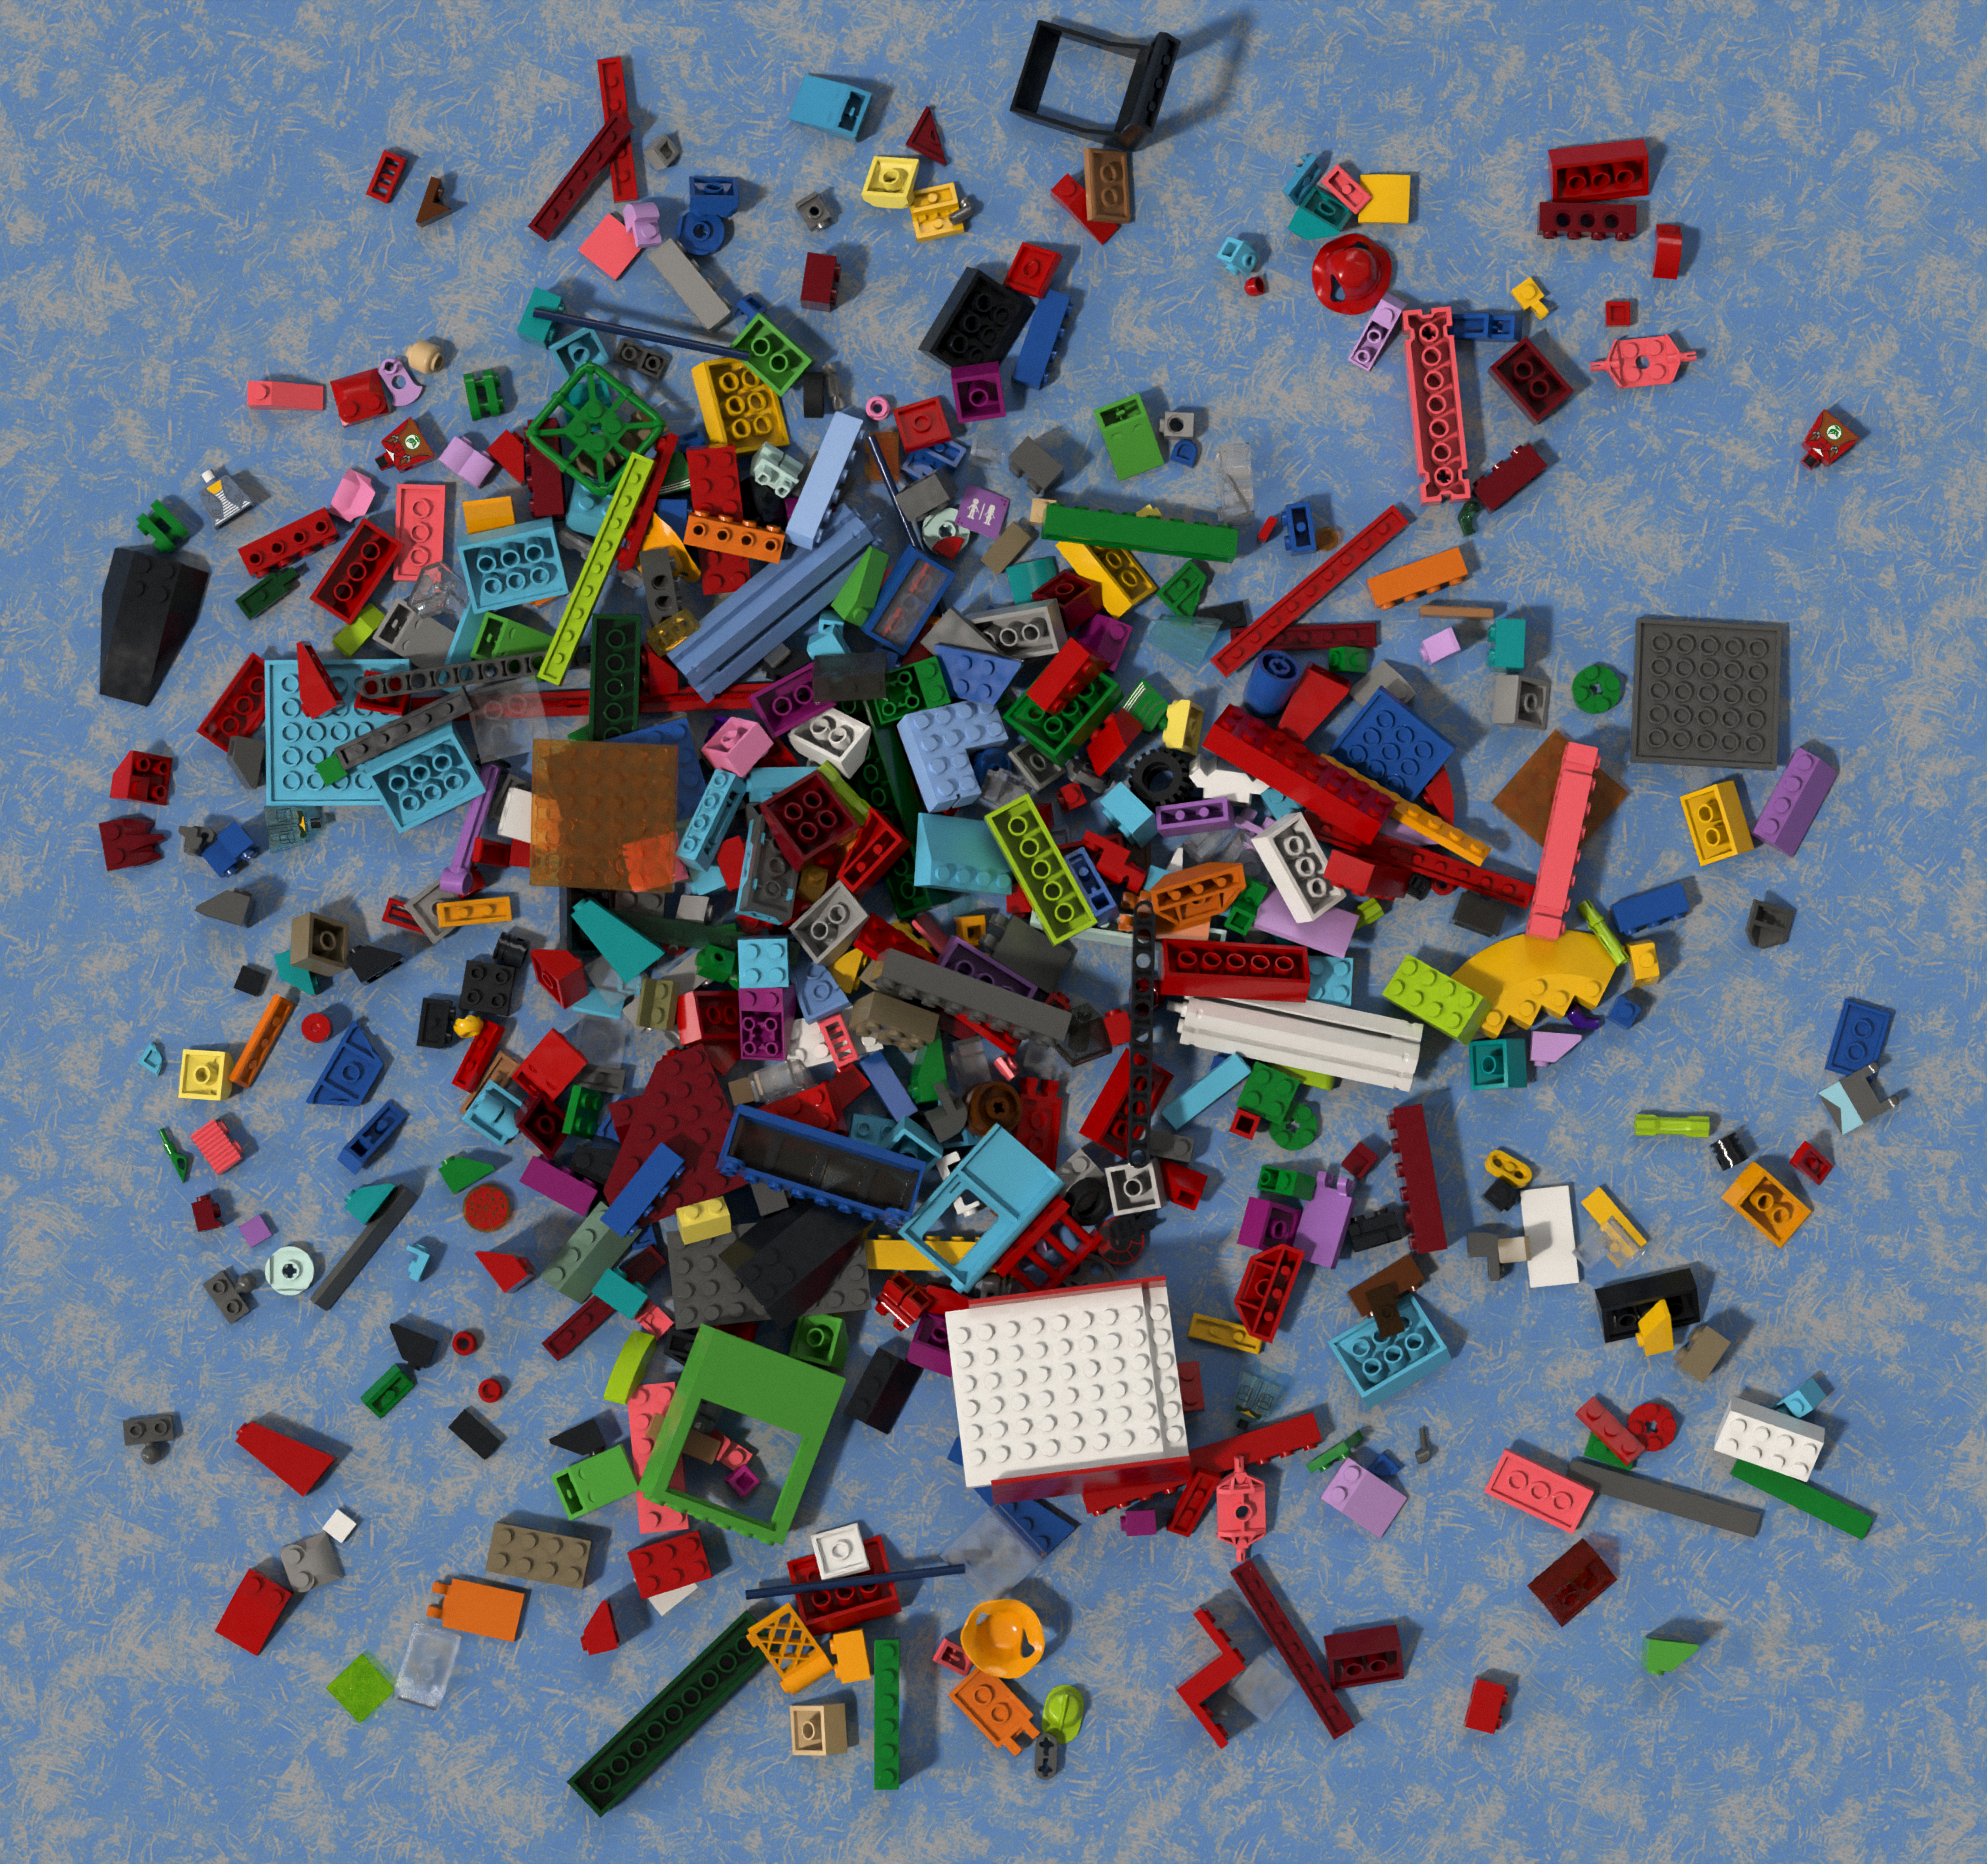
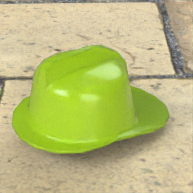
[1041,1685,1084,1744]

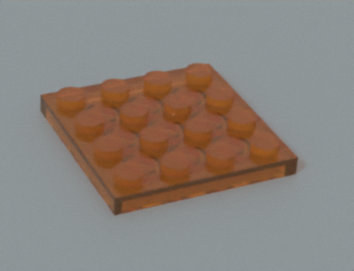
[1491,730,1628,850]

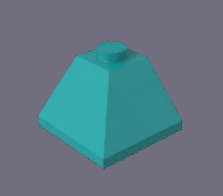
[1287,185,1353,240]
[344,1183,399,1225]

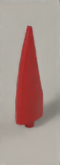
[913,1281,979,1315]

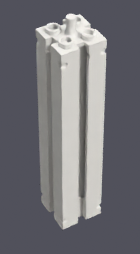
[1166,996,1424,1092]

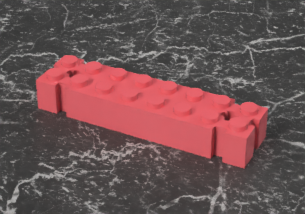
[1400,306,1471,507]
[1525,742,1601,942]

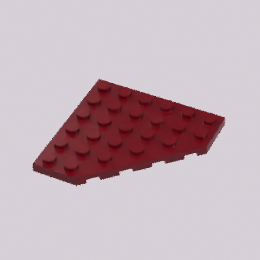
[603,1043,755,1230]

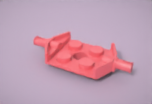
[1589,334,1697,389]
[1216,1456,1266,1562]

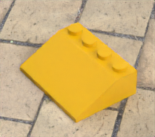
[691,358,790,458]

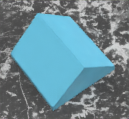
[549,328,611,381]

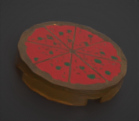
[462,1184,511,1233]

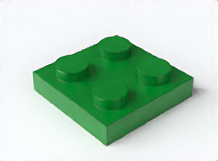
[1236,1061,1300,1126]
[562,1085,604,1140]

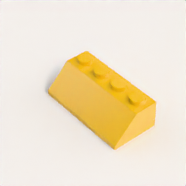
[1055,541,1158,620]

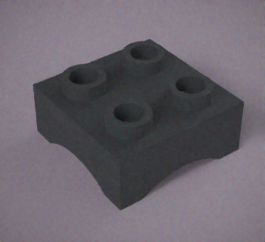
[459,960,516,1017]

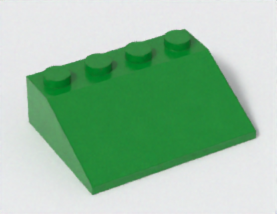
[1002,663,1125,768]

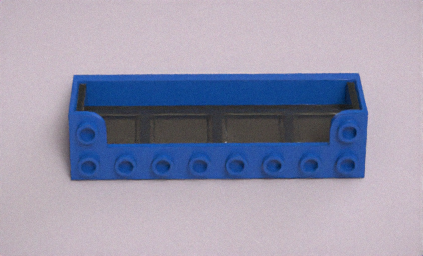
[716,1103,927,1228]

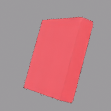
[578,213,643,281]

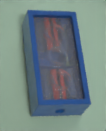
[859,543,956,656]

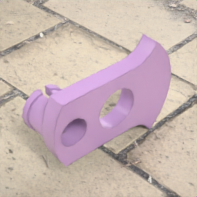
[378,359,423,407]

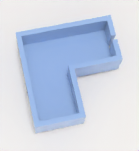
[896,700,1008,814]

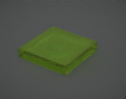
[326,1653,396,1723]

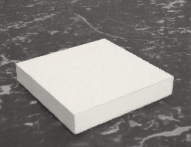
[810,1523,870,1581]

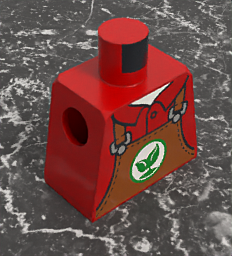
[1800,409,1859,470]
[375,417,436,473]

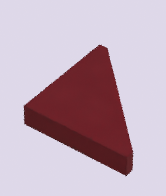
[905,106,946,167]

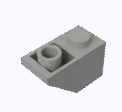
[676,895,714,929]

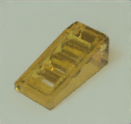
[646,608,700,657]

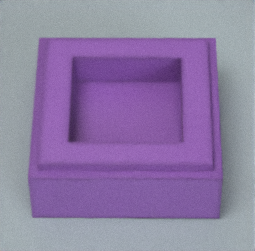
[238,1214,273,1248]

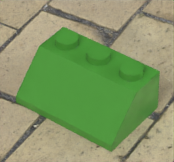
[729,312,817,397]

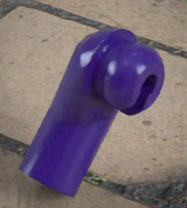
[1566,1003,1599,1030]

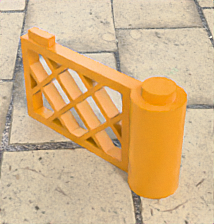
[746,1602,834,1696]

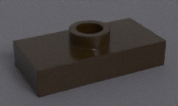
[1365,1284,1405,1339]

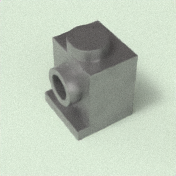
[795,191,832,232]

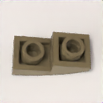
[980,521,1032,575]

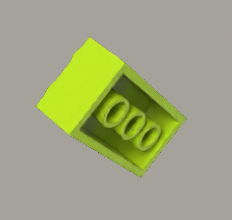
[1382,953,1493,1047]

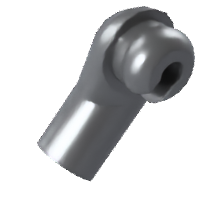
[948,196,975,226]

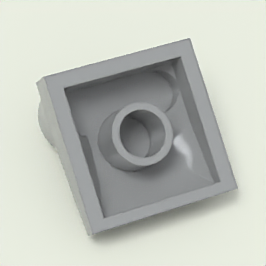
[279,1532,343,1595]

